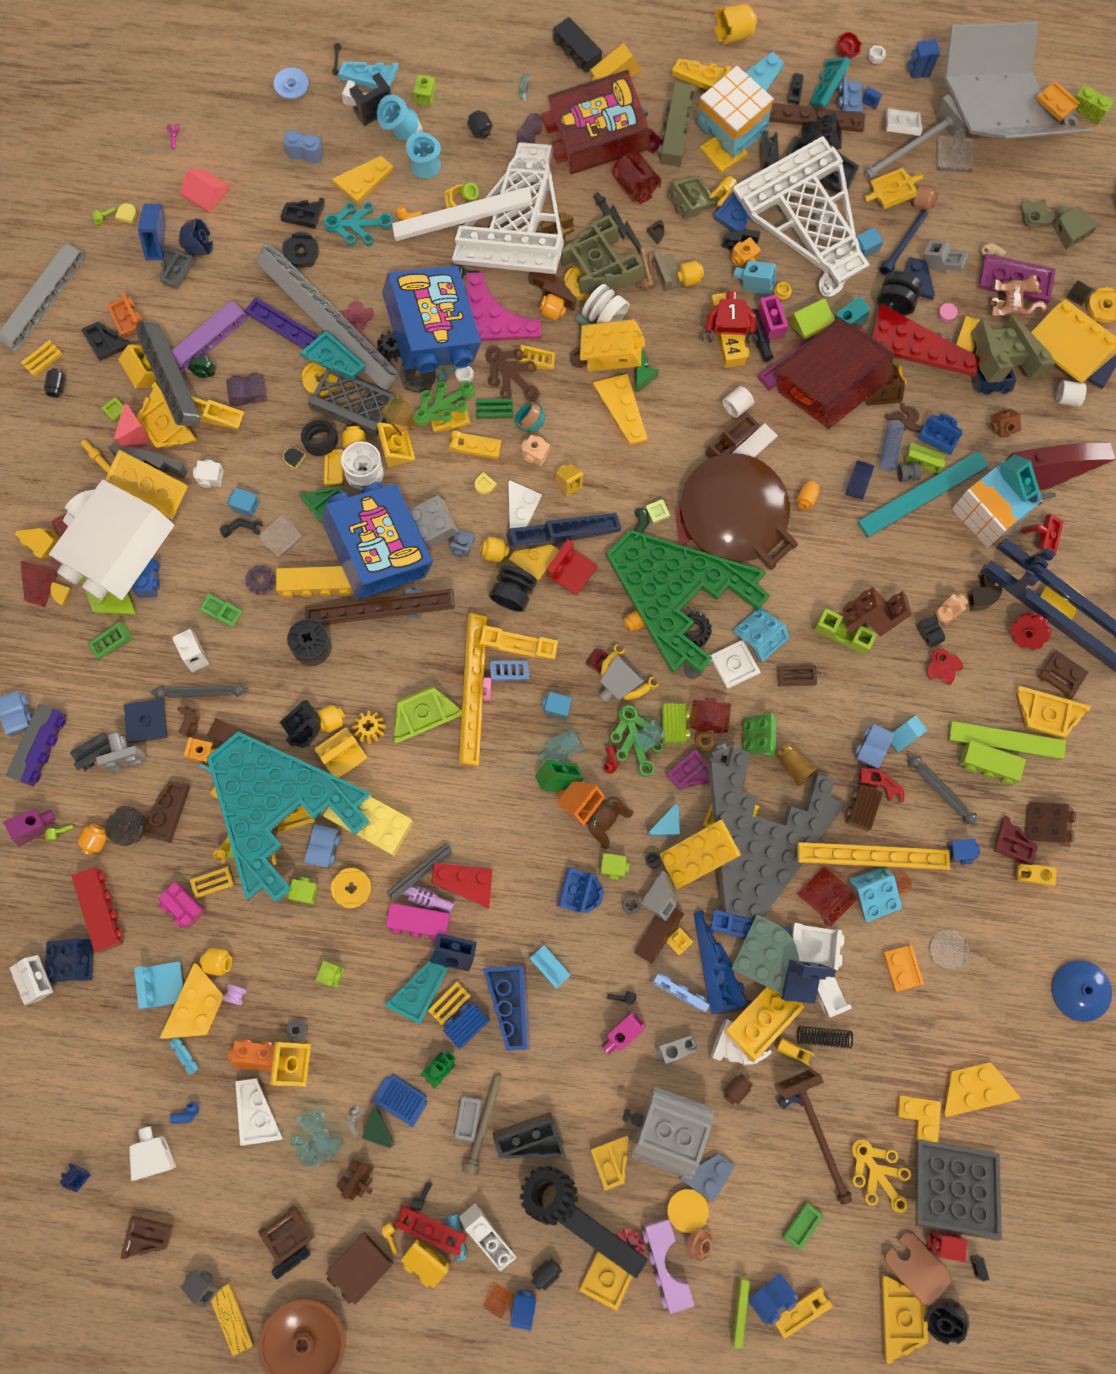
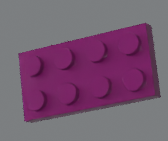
[979,254,1056,304]

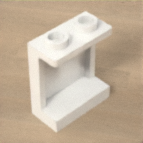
[790,923,844,971]

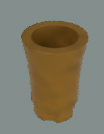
[775,743,818,787]

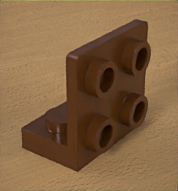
[860,364,905,406]

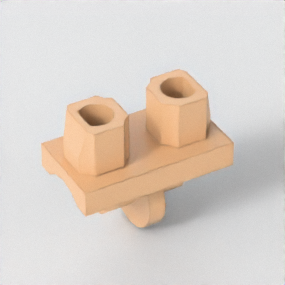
[934,594,968,626]

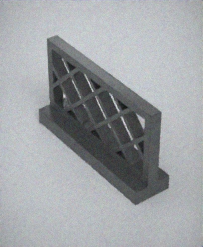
[308,369,395,438]

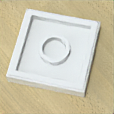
[885,108,922,136]
[710,640,761,690]

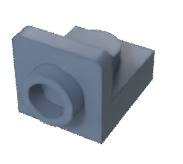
[449,529,475,557]

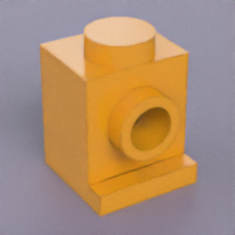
[184,737,216,764]

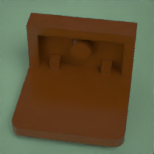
[1026,802,1076,847]

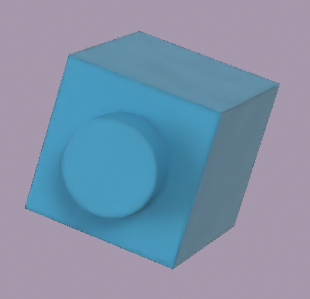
[856,227,884,257]
[228,488,260,518]
[542,692,572,720]

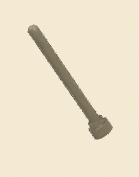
[462,1074,502,1175]

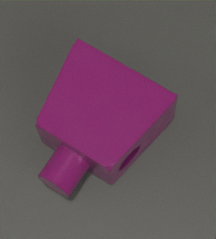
[4,809,56,847]

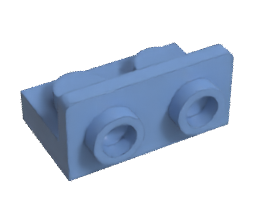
[838,75,863,113]

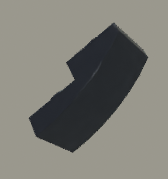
[721,230,761,250]

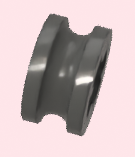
[622,896,640,915]

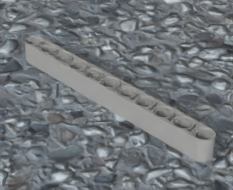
[256,244,399,390]

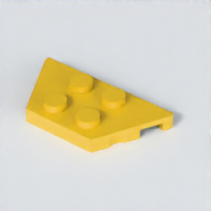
[136,382,197,449]
[1016,686,1091,738]
[160,963,223,1039]
[943,1062,1020,1117]
[881,1275,928,1364]

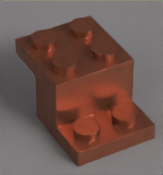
[843,587,912,637]

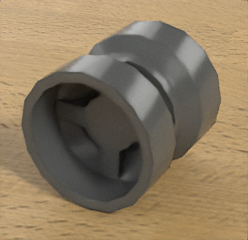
[897,462,921,483]

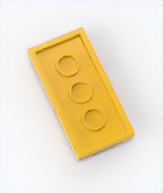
[105,450,189,519]
[659,820,741,889]
[724,987,805,1062]

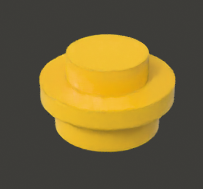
[774,282,792,300]

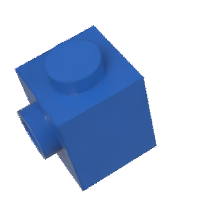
[946,839,980,865]

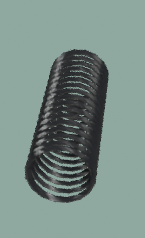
[797,1025,853,1049]

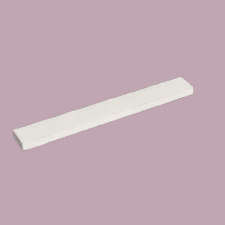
[392,187,533,241]

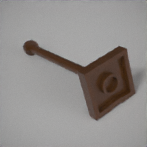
[774,1069,852,1205]

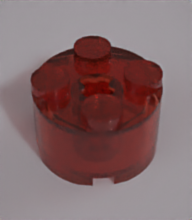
[690,698,731,734]

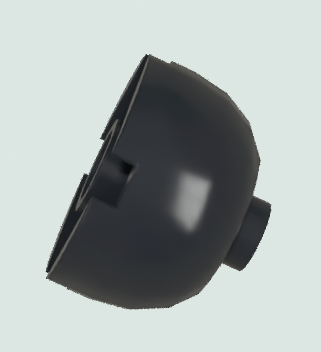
[924,1298,970,1345]

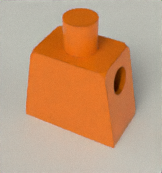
[557,781,605,826]

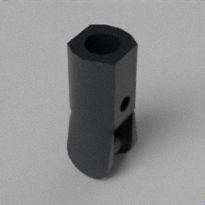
[788,73,804,105]

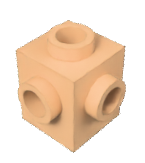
[521,435,550,467]

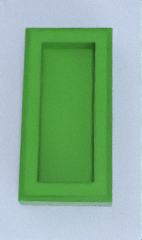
[782,1202,824,1251]

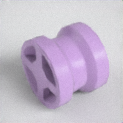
[222,984,247,1006]

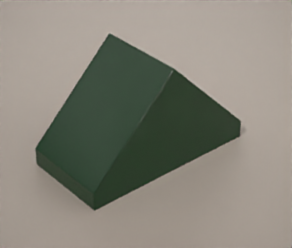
[362,1106,395,1148]

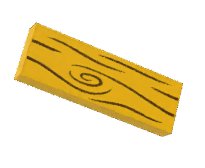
[211,1283,254,1356]

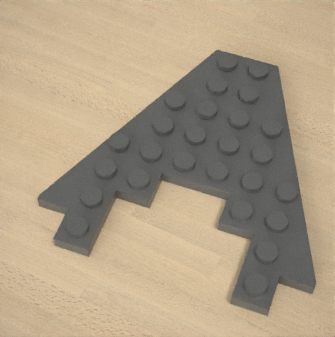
[708,747,845,920]

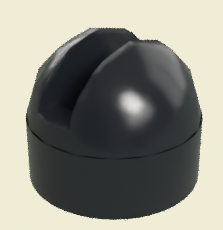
[645,852,661,869]

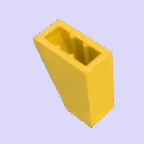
[591,43,642,90]

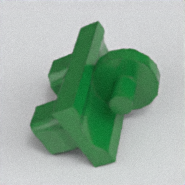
[420,1051,456,1089]

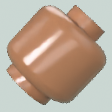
[910,185,938,210]

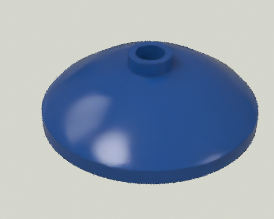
[1052,961,1112,1022]

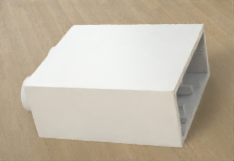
[49,479,175,600]

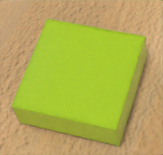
[101,397,124,423]

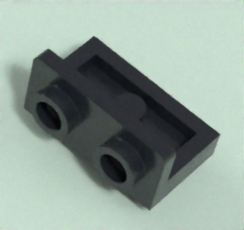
[70,732,111,771]

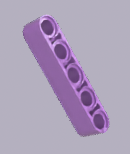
[171,301,248,372]

